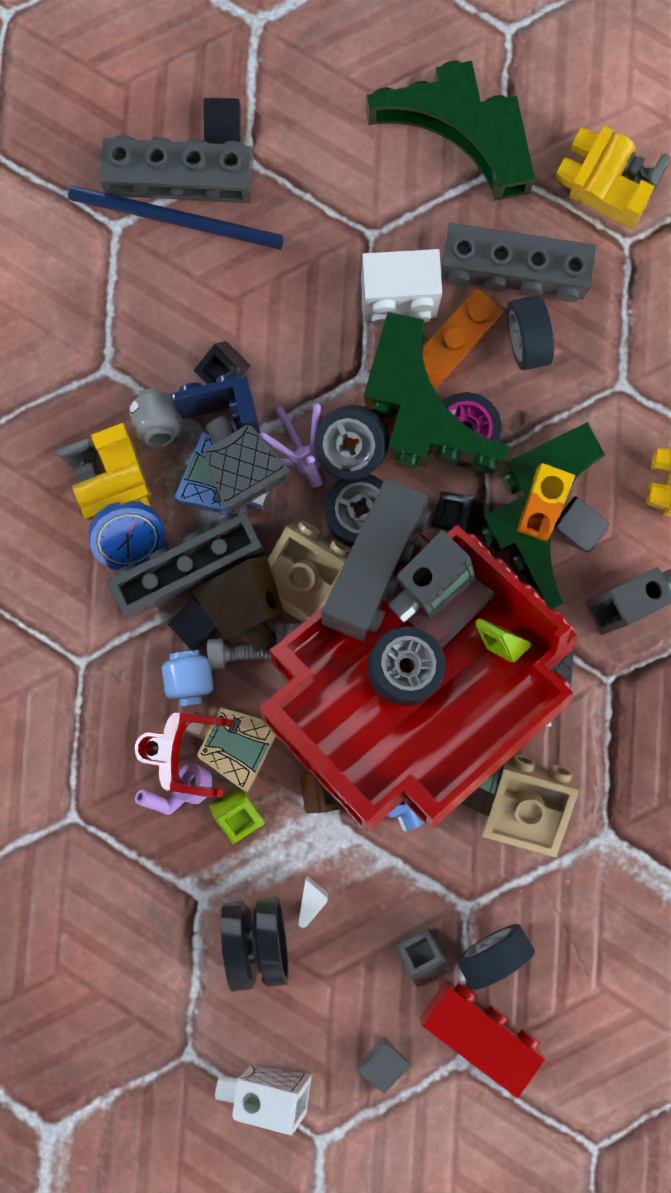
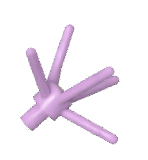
[259,404,325,488]

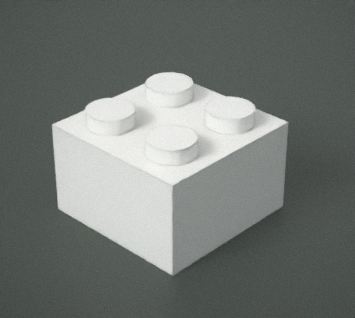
[361,249,442,326]

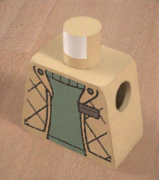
[185,707,276,792]

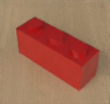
[420,979,546,1098]

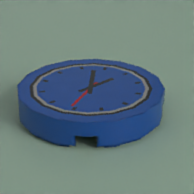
[88,501,165,570]

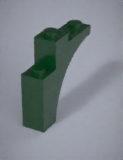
[366,60,535,201]
[364,312,509,473]
[479,422,605,610]

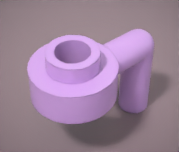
[135,763,212,815]

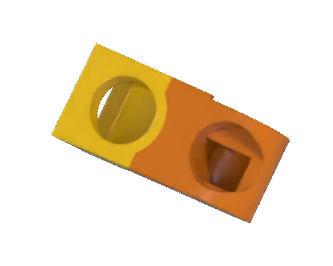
[517,463,575,542]

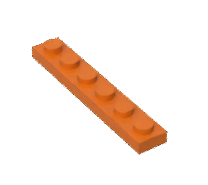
[346,288,505,449]

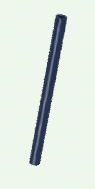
[68,185,284,250]

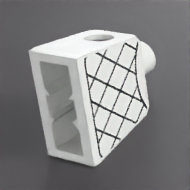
[215,1066,312,1135]

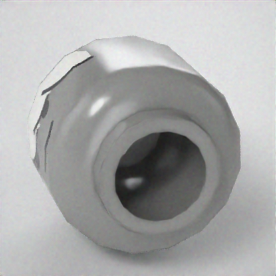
[130,389,181,447]

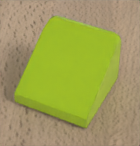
[475,619,532,663]
[210,786,265,844]

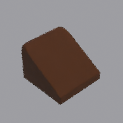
[301,774,345,813]

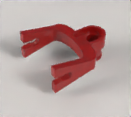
[135,713,233,797]

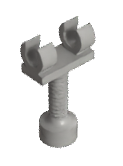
[207,623,302,677]

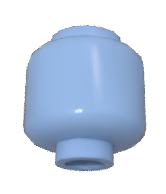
[161,650,214,707]

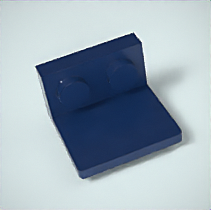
[171,374,260,434]

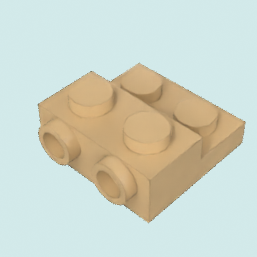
[268,520,351,622]
[482,754,579,857]

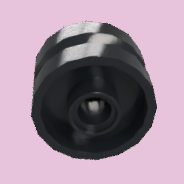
[221,897,289,992]

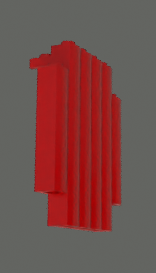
[259,525,577,832]

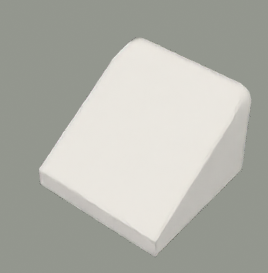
[298,876,328,929]

